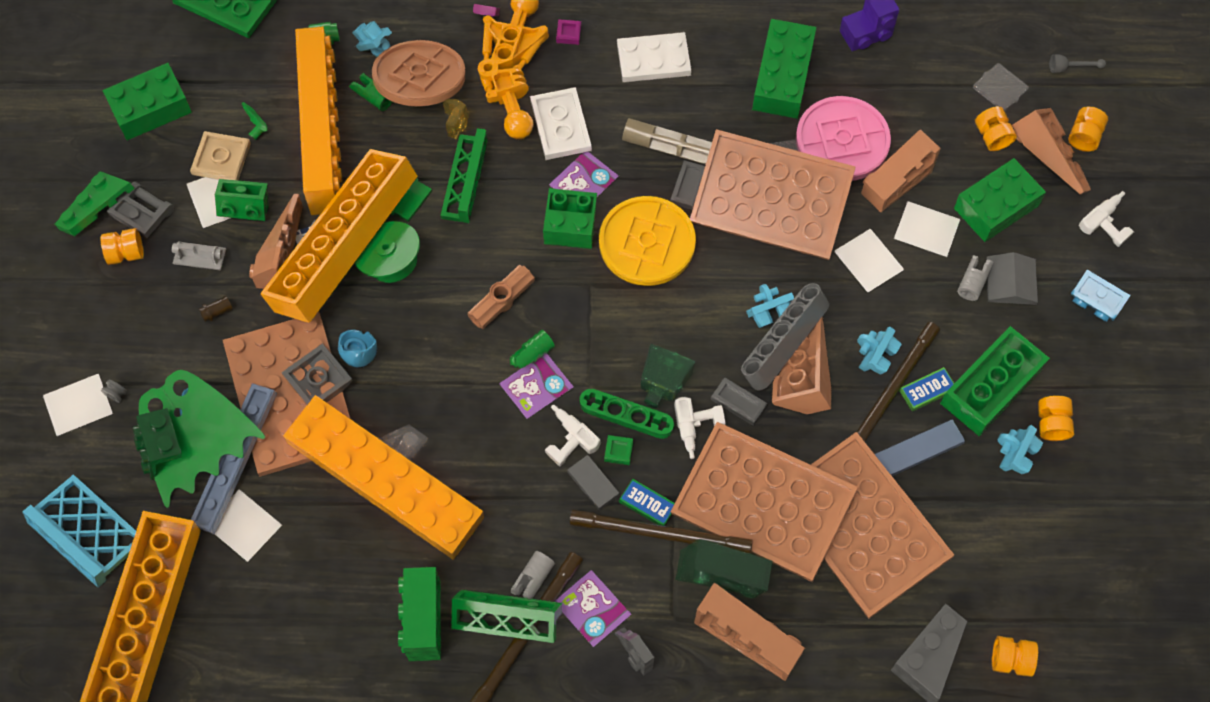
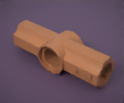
[468,265,535,329]

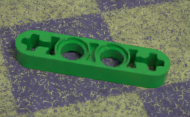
[580,389,674,439]

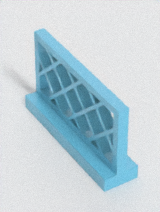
[22,475,136,588]

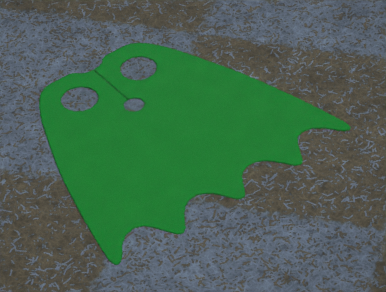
[139,370,265,508]

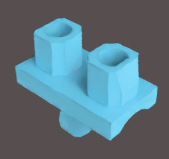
[353,21,392,57]
[746,284,794,328]
[857,327,902,375]
[998,425,1043,474]

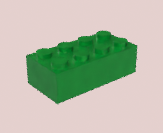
[752,19,816,119]
[940,326,1050,436]

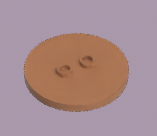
[372,40,465,106]

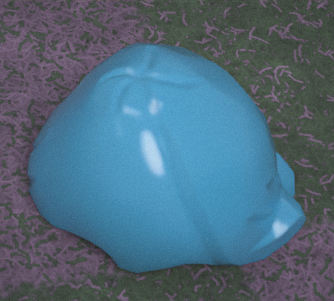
[338,330,377,367]

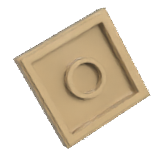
[190,131,251,181]

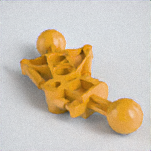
[478,0,549,139]

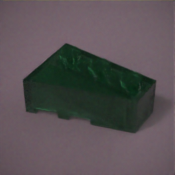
[675,539,772,598]

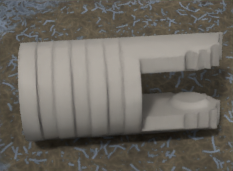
[957,255,994,301]
[511,551,555,599]

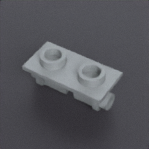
[172,241,226,270]

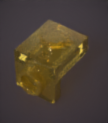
[443,99,468,139]

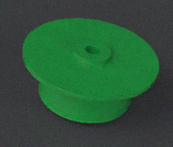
[355,221,420,283]

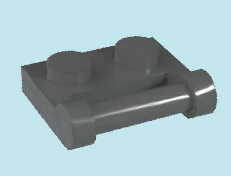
[107,182,174,238]

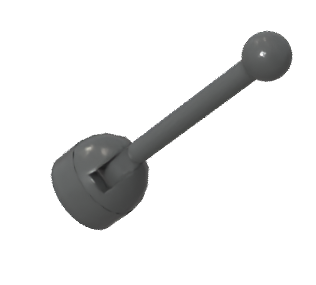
[1049,54,1106,73]

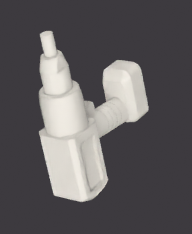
[1079,191,1134,247]
[674,397,725,459]
[545,405,601,467]

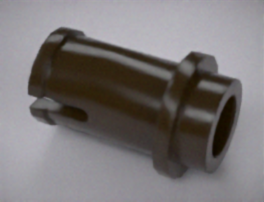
[199,296,233,322]

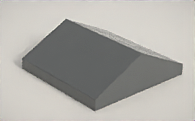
[986,252,1038,305]
[281,343,353,405]

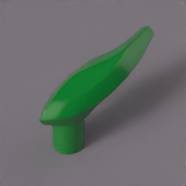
[242,102,267,140]

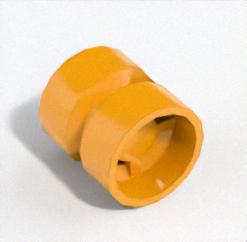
[975,106,1017,151]
[1068,107,1108,152]
[101,228,144,265]
[1038,396,1074,441]
[992,636,1038,677]

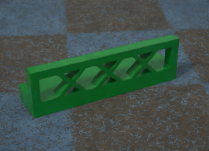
[440,128,488,223]
[451,590,562,643]

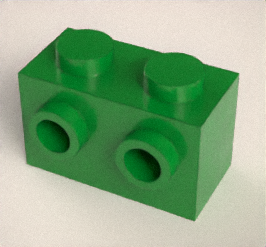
[214,179,269,221]

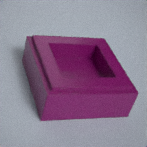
[473,4,500,17]
[556,20,581,45]

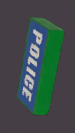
[619,479,675,526]

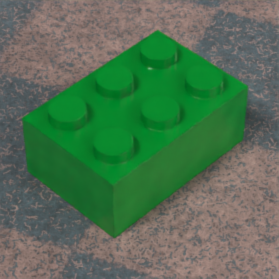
[102,63,192,140]
[954,158,1046,242]
[398,567,441,661]

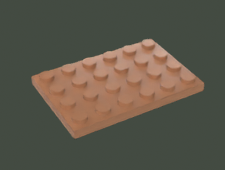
[690,129,856,260]
[223,312,350,477]
[671,422,858,582]
[811,432,954,619]

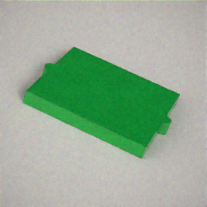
[390,178,432,222]

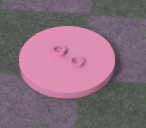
[796,96,891,181]

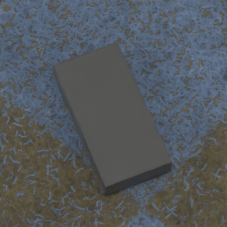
[670,160,705,210]
[711,378,767,426]
[567,455,619,511]

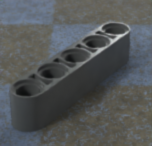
[741,283,829,390]

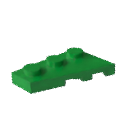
[54,171,135,236]

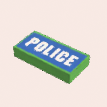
[900,368,954,412]

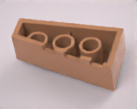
[694,583,805,681]

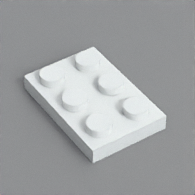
[617,32,691,82]
[530,87,592,160]

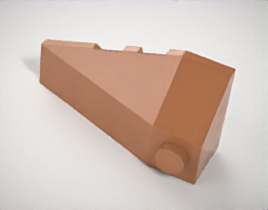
[1012,108,1091,194]
[250,194,303,289]
[772,317,831,414]

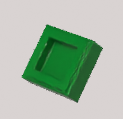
[604,435,633,465]

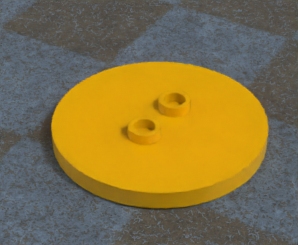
[599,196,696,286]

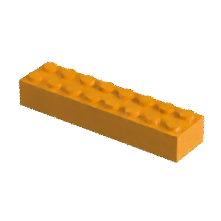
[295,27,342,215]
[260,149,418,323]
[283,395,484,560]
[80,511,201,702]

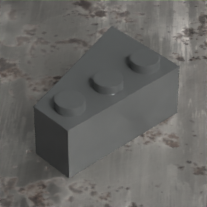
[891,604,967,702]

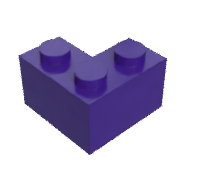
[839,0,899,51]

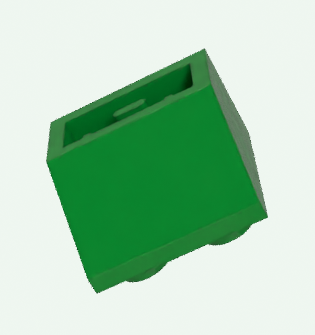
[543,188,597,249]

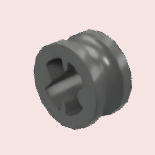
[101,380,127,403]

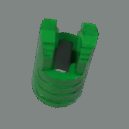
[349,73,392,111]
[509,330,555,369]

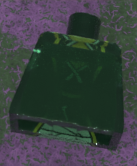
[640,344,695,408]

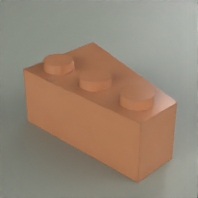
[861,130,941,212]

